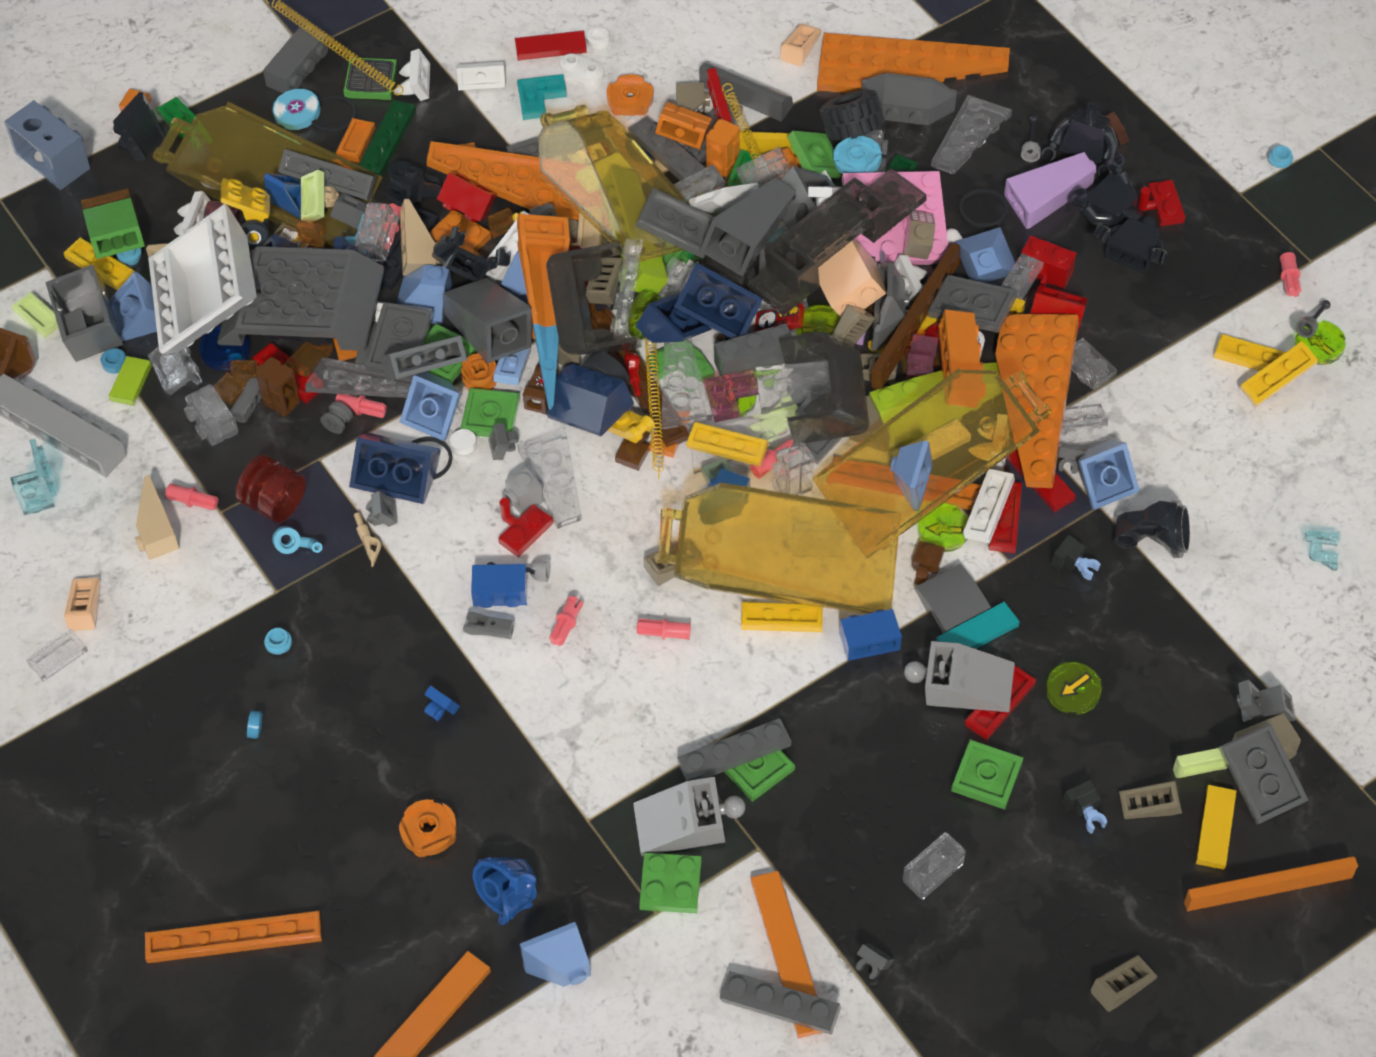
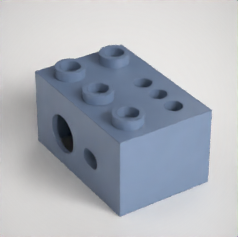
[4,100,90,190]

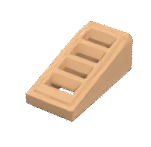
[781,23,821,66]
[64,578,100,631]

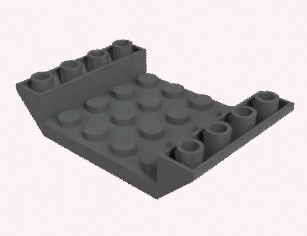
[217,247,384,351]

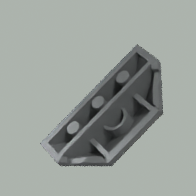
[862,73,957,125]
[871,262,910,351]

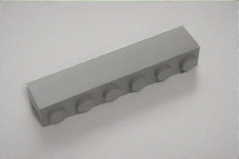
[0,374,126,478]

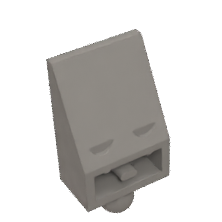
[904,641,1015,712]
[633,777,745,856]

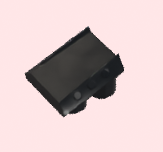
[113,92,167,161]

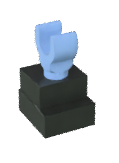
[1051,535,1100,580]
[1062,780,1107,834]

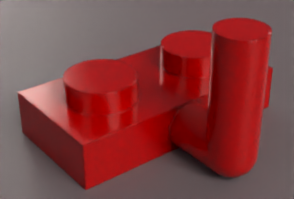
[1138,180,1185,226]
[498,498,554,558]

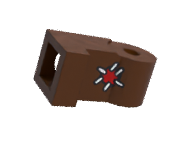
[523,364,559,414]

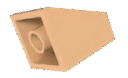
[807,230,886,317]

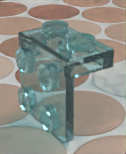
[10,438,57,515]

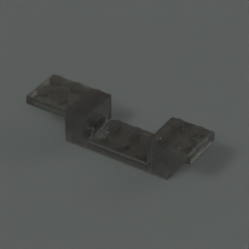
[748,169,927,316]

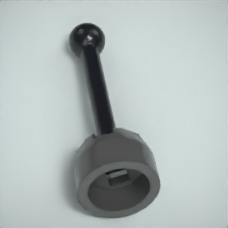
[1296,300,1331,338]

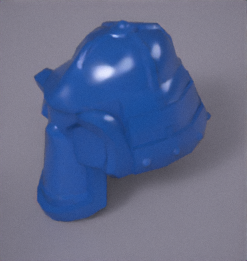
[473,857,537,925]

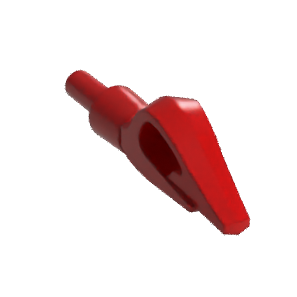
[624,349,641,396]

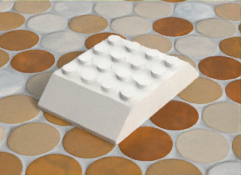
[148,204,257,354]

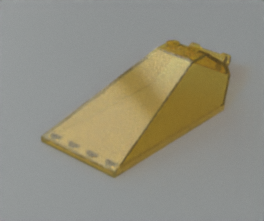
[152,102,383,247]
[538,104,690,264]
[812,368,1052,559]
[655,482,901,614]

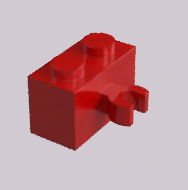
[437,171,498,223]
[1018,236,1077,289]
[1030,285,1088,333]

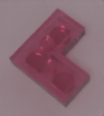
[702,370,759,422]

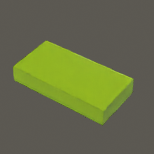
[109,356,152,406]

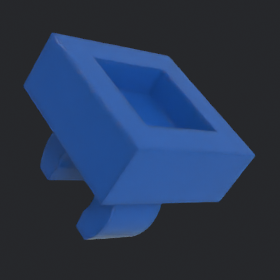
[424,686,460,721]

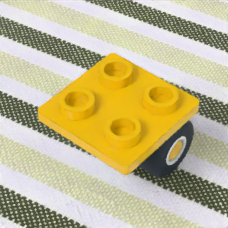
[221,178,270,250]

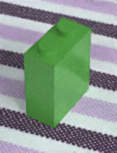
[83,198,145,259]

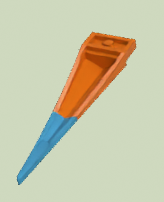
[517,214,570,410]

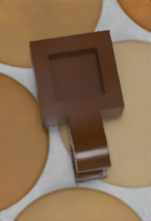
[615,431,650,471]
[912,541,945,585]

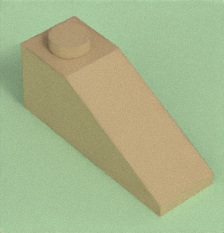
[400,199,440,276]
[135,475,179,560]

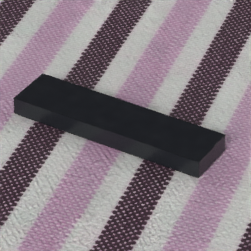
[379,208,439,290]

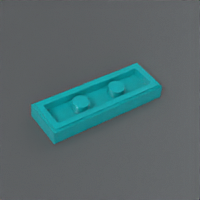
[936,602,1020,649]

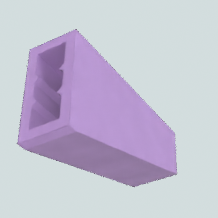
[1004,152,1096,229]

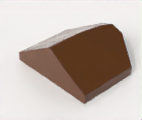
[0,328,36,380]

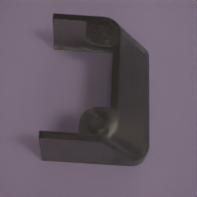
[546,241,642,355]
[779,332,870,445]

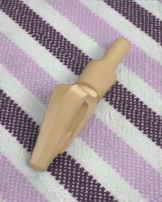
[354,512,381,567]

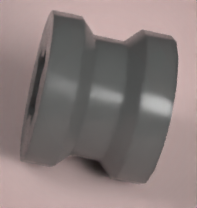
[320,401,353,434]

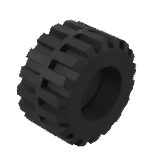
[819,90,885,140]

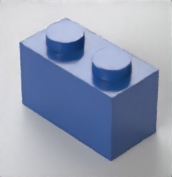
[471,564,527,608]
[839,609,902,661]

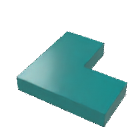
[517,74,567,120]

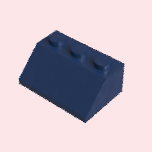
[673,263,763,339]
[635,293,712,343]
[546,363,634,437]
[349,432,440,504]

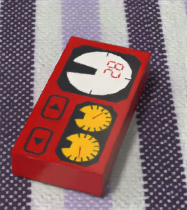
[754,303,805,332]

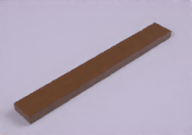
[871,243,960,390]
[580,298,690,447]

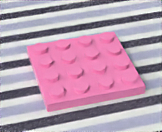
[842,171,948,265]

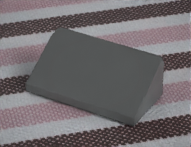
[331,193,386,236]

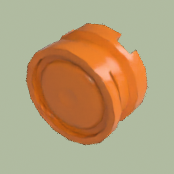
[461,353,497,391]

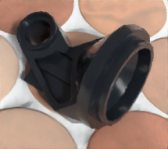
[1114,500,1190,558]

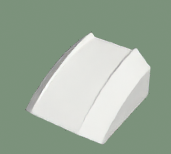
[689,182,759,217]

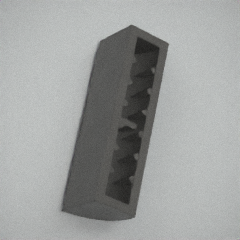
[699,61,793,122]

